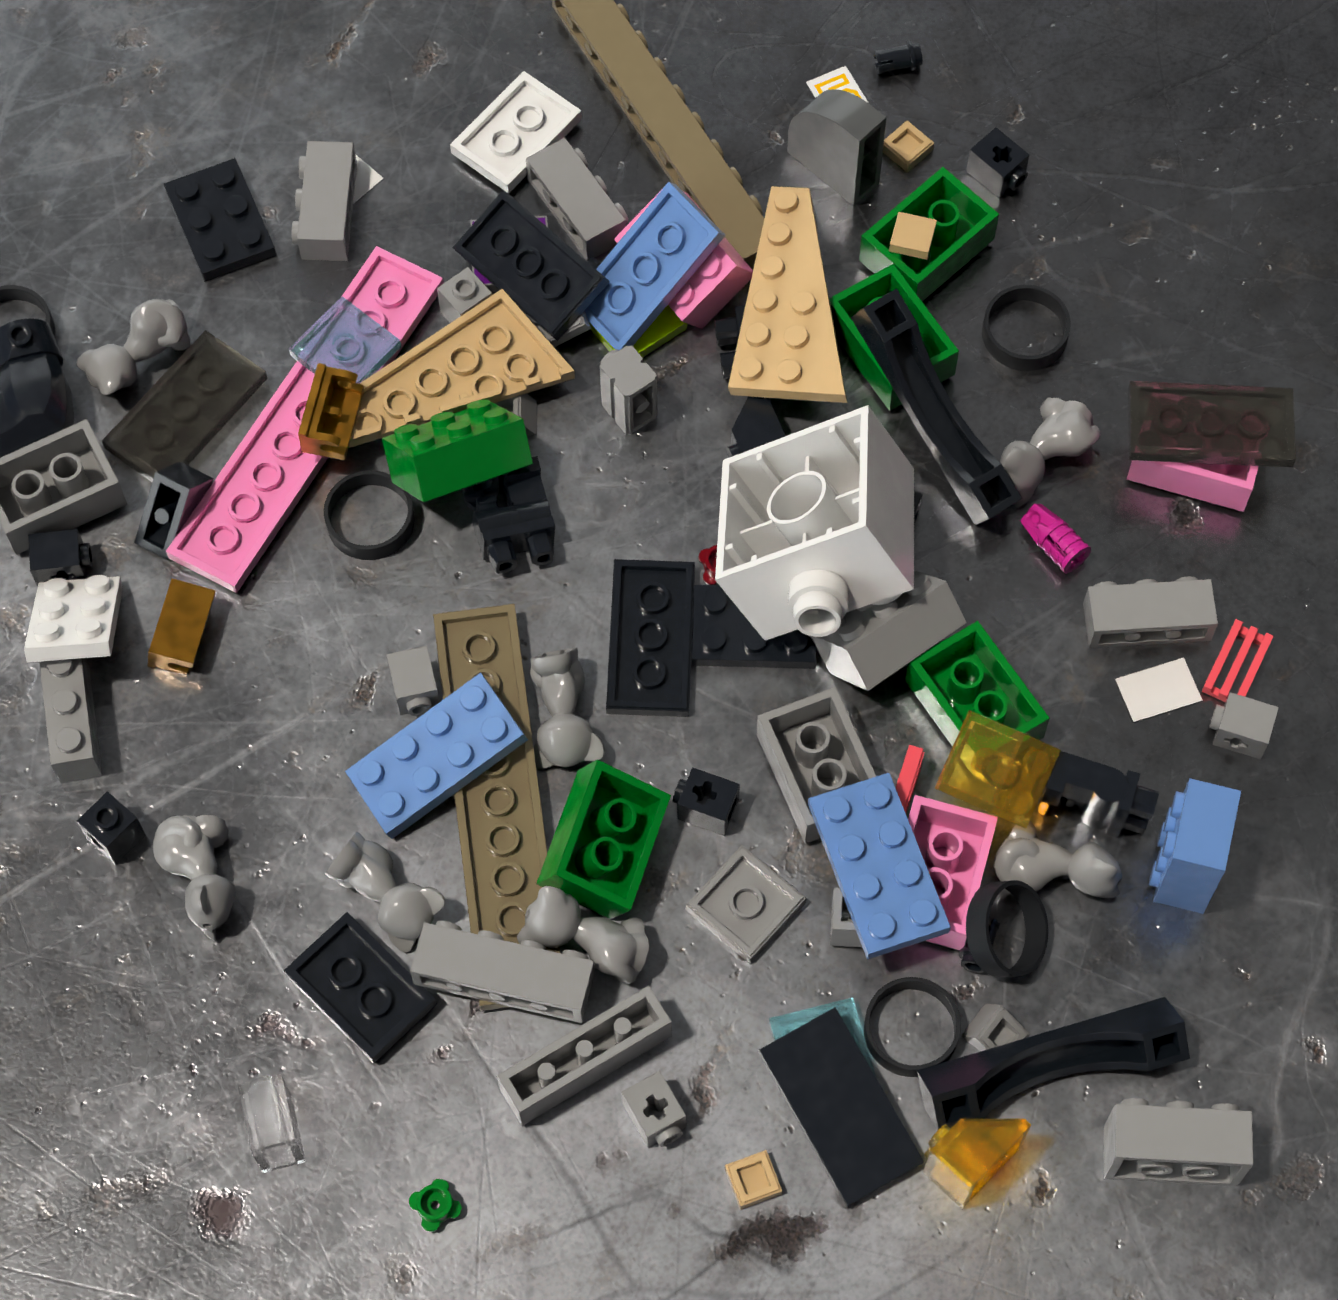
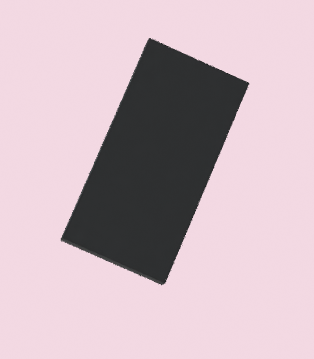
[452,189,610,341]
[606,559,695,717]
[758,1007,924,1207]

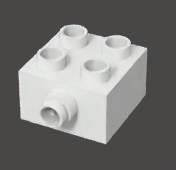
[715,405,914,640]

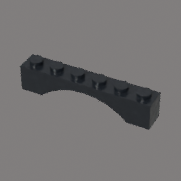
[851,288,1022,525]
[917,997,1190,1134]

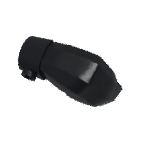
[0,318,74,458]

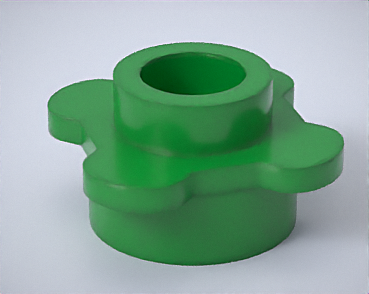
[409,1179,462,1232]

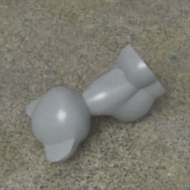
[76,299,191,395]
[1000,398,1101,507]
[530,647,605,770]
[153,815,236,941]
[993,817,1122,898]
[325,832,445,953]
[517,886,649,984]

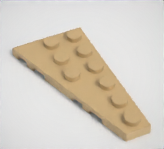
[728,186,848,403]
[349,289,575,448]

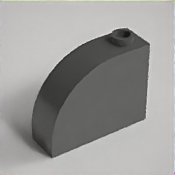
[787,89,887,206]

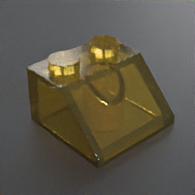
[935,710,1061,828]
[923,1119,1031,1209]

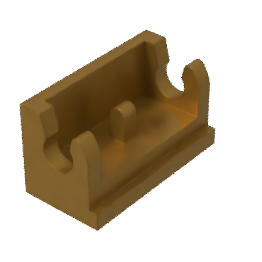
[298,363,364,460]
[147,578,216,674]

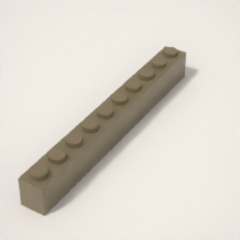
[552,0,764,270]

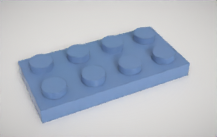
[585,182,726,350]
[345,673,528,839]
[808,773,951,960]

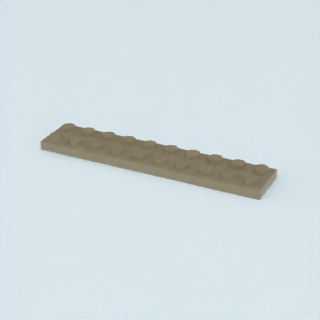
[433,604,560,1011]

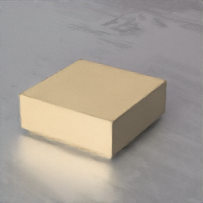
[883,120,934,173]
[889,212,937,260]
[725,1150,782,1210]

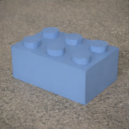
[1149,778,1241,914]

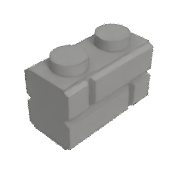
[599,345,658,435]

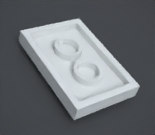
[450,71,582,194]
[24,575,123,663]

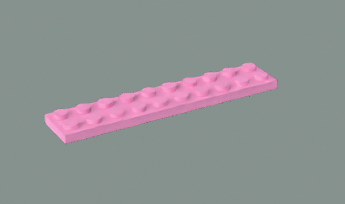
[166,246,444,593]

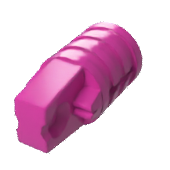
[1020,504,1091,574]

